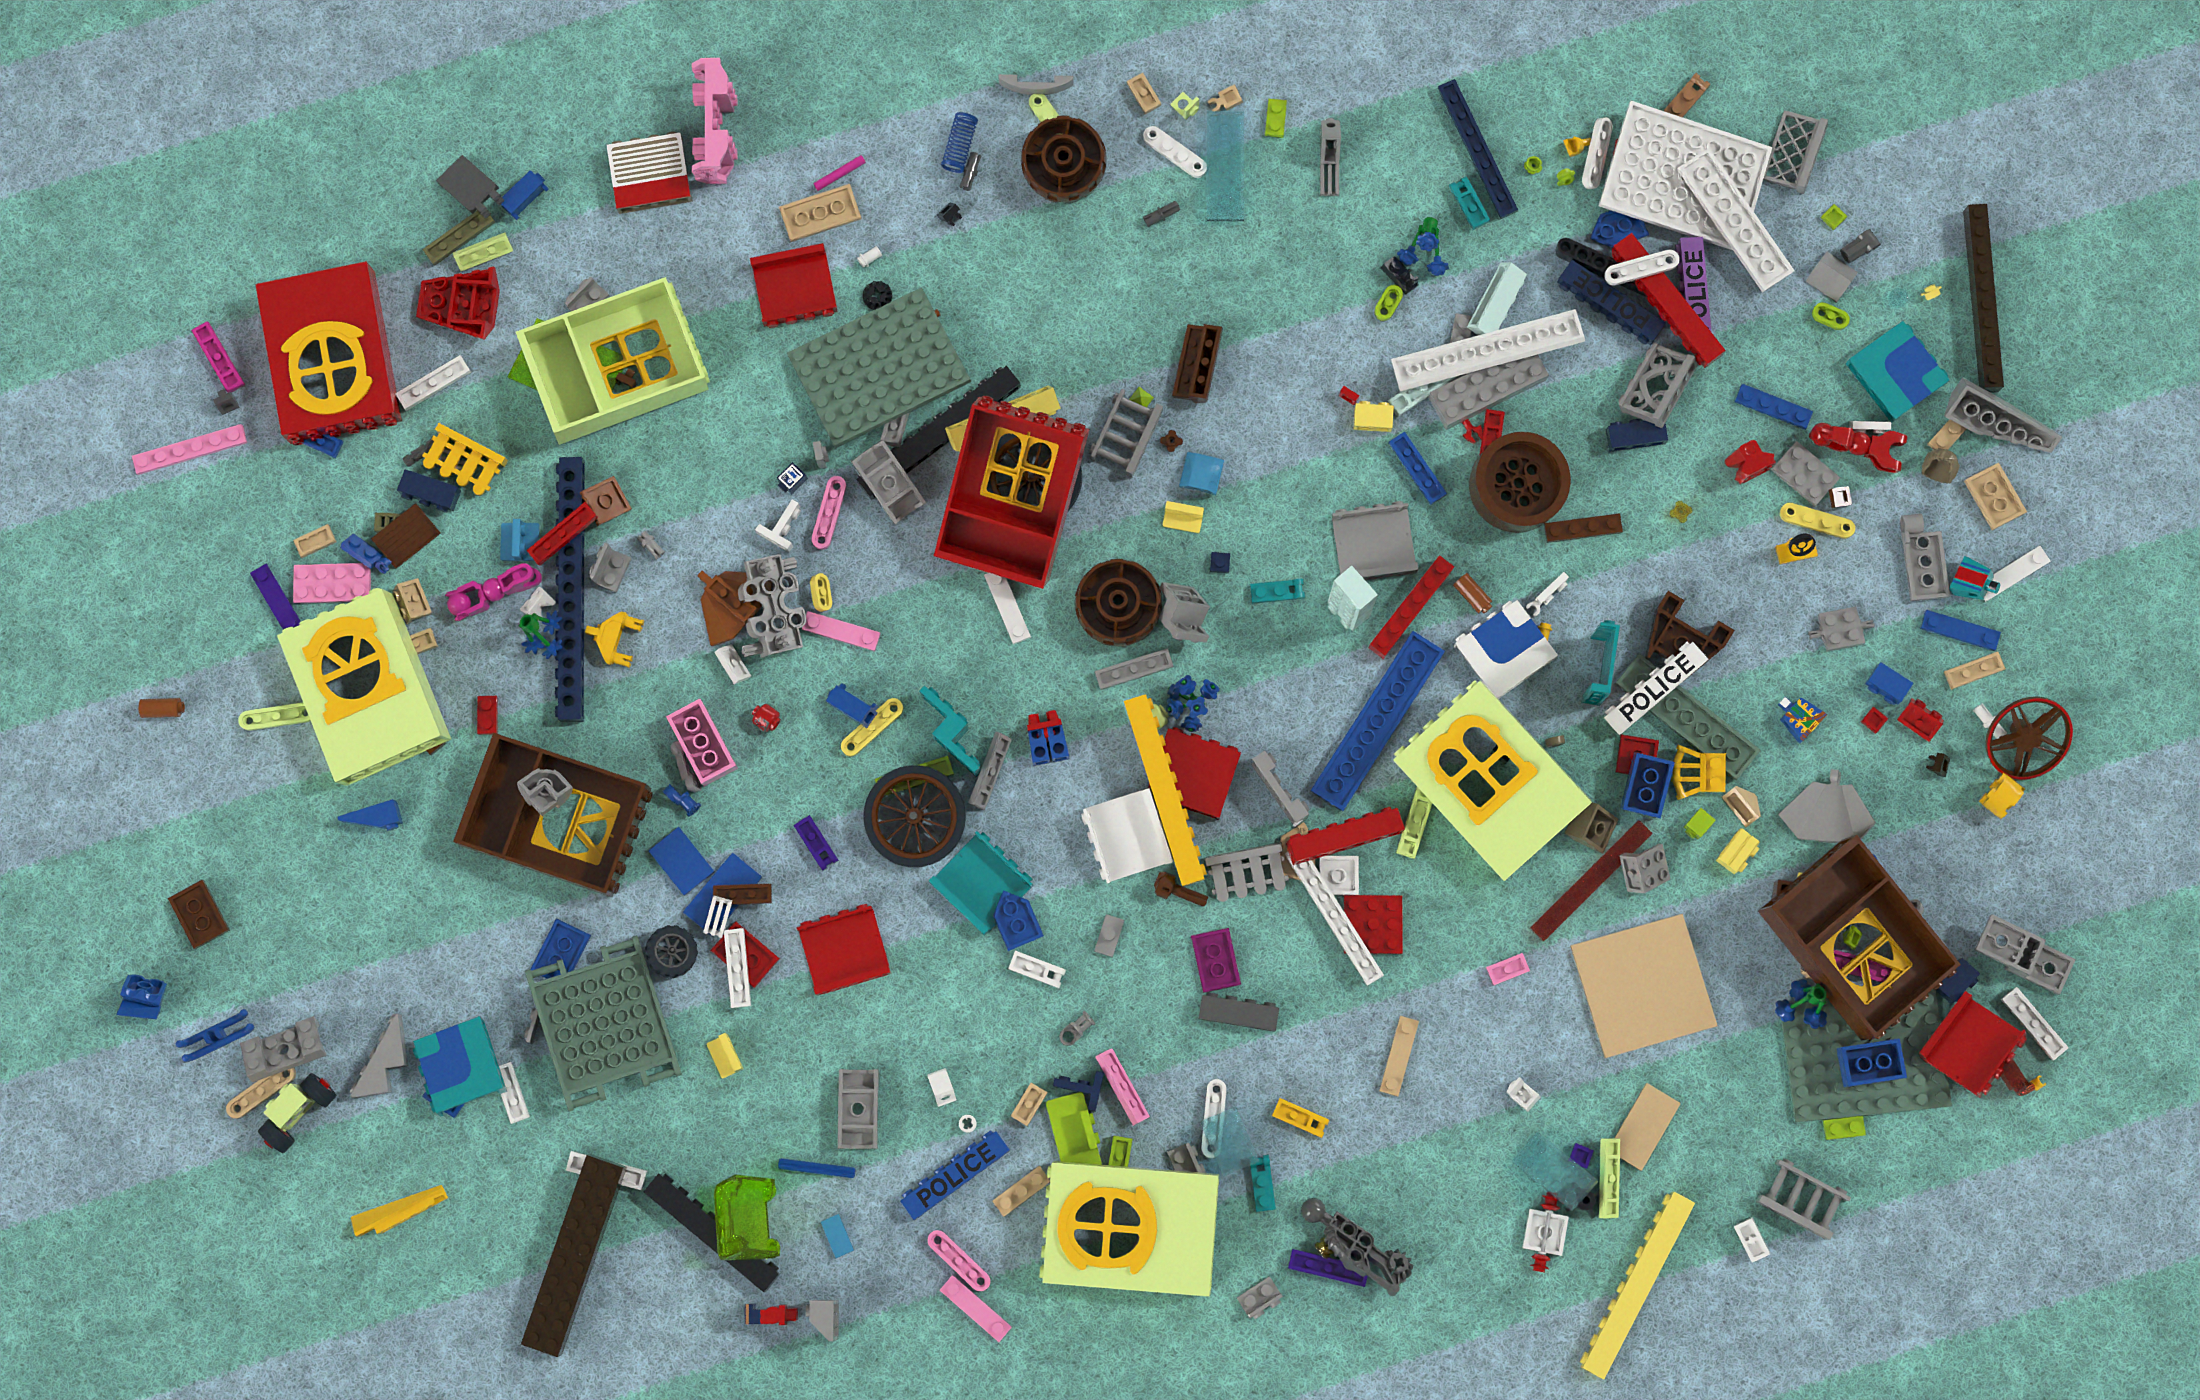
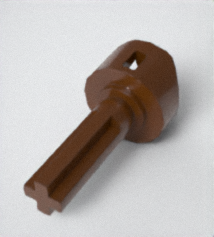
[1154,872,1208,907]

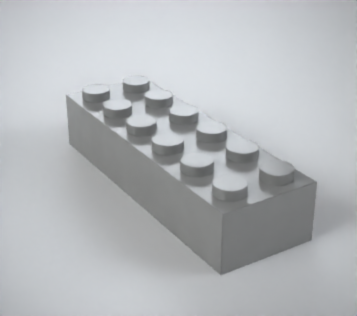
[1428,354,1549,430]

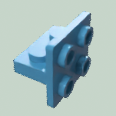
[500,519,540,561]

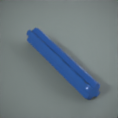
[778,1158,856,1178]

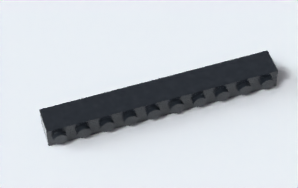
[856,365,1021,501]

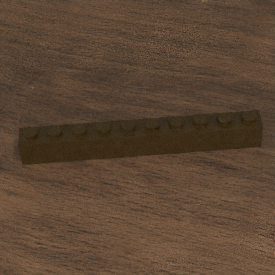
[1963,204,2004,393]

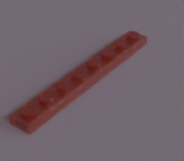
[1529,820,1653,942]

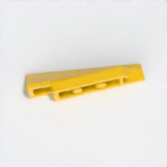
[351,1185,448,1237]

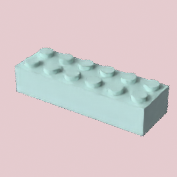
[1328,565,1378,631]

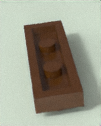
[713,884,772,905]

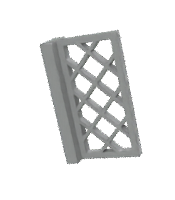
[1763,110,1828,194]

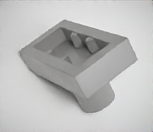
[1094,914,1124,957]

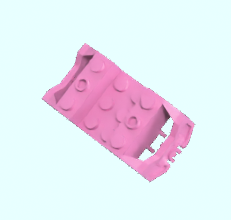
[692,58,738,184]

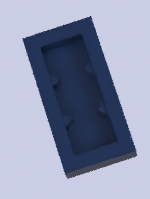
[1053,1071,1104,1112]

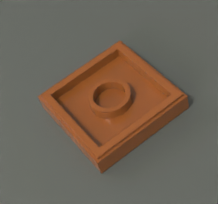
[580,476,632,526]

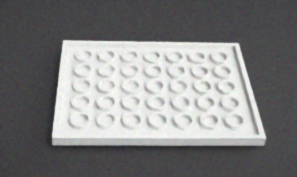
[1598,101,1772,250]

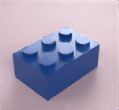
[1620,752,1675,819]
[1837,1039,1907,1088]

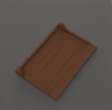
[371,503,441,569]

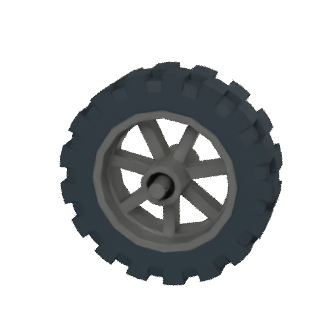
[645,925,698,978]

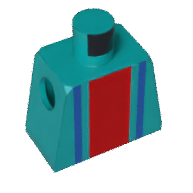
[1949,556,2000,600]

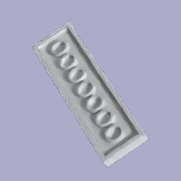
[1677,148,1795,293]

